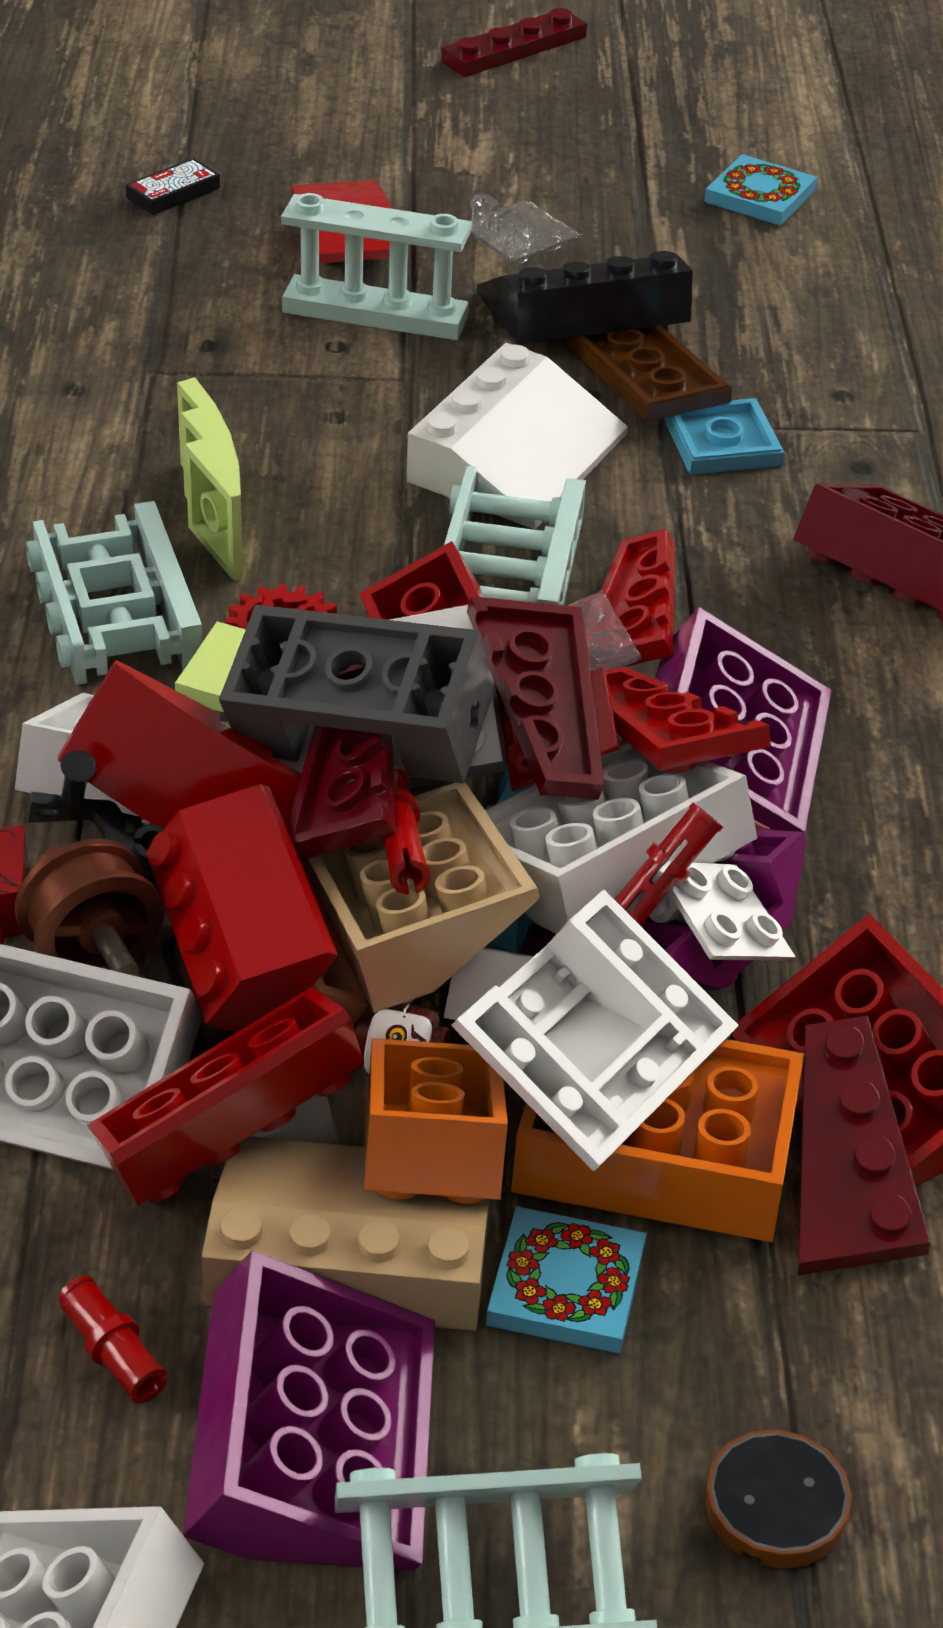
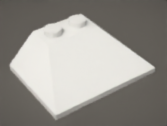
[451,890,739,1172]

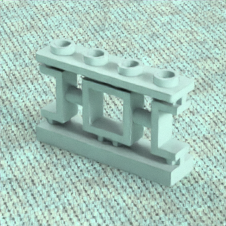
[26,501,203,685]

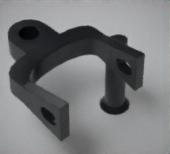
[28,750,164,885]

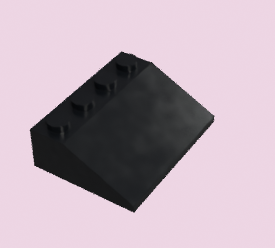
[477,251,693,345]

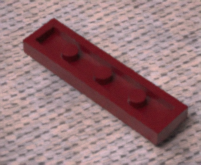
[441,8,587,77]

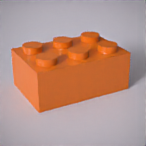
[364,1038,508,1204]

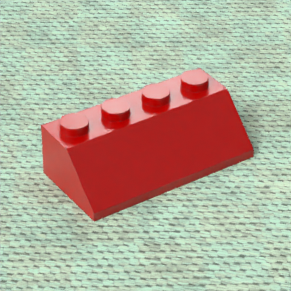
[146,784,338,1033]
[87,987,365,1206]

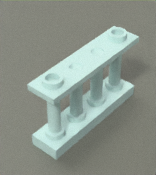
[281,193,472,341]
[444,466,586,605]
[335,1453,657,1628]

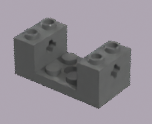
[219,604,496,783]

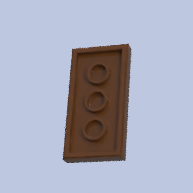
[563,325,732,422]

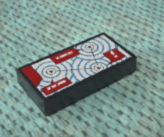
[125,158,220,215]

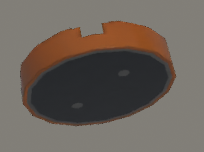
[704,1429,852,1569]

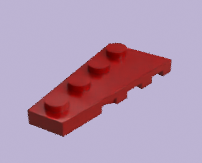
[585,528,675,671]
[606,666,771,773]

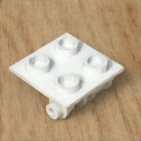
[649,861,795,961]

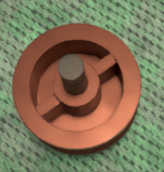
[15,839,164,976]

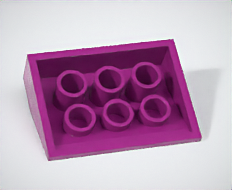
[655,607,831,833]
[183,1250,435,1570]

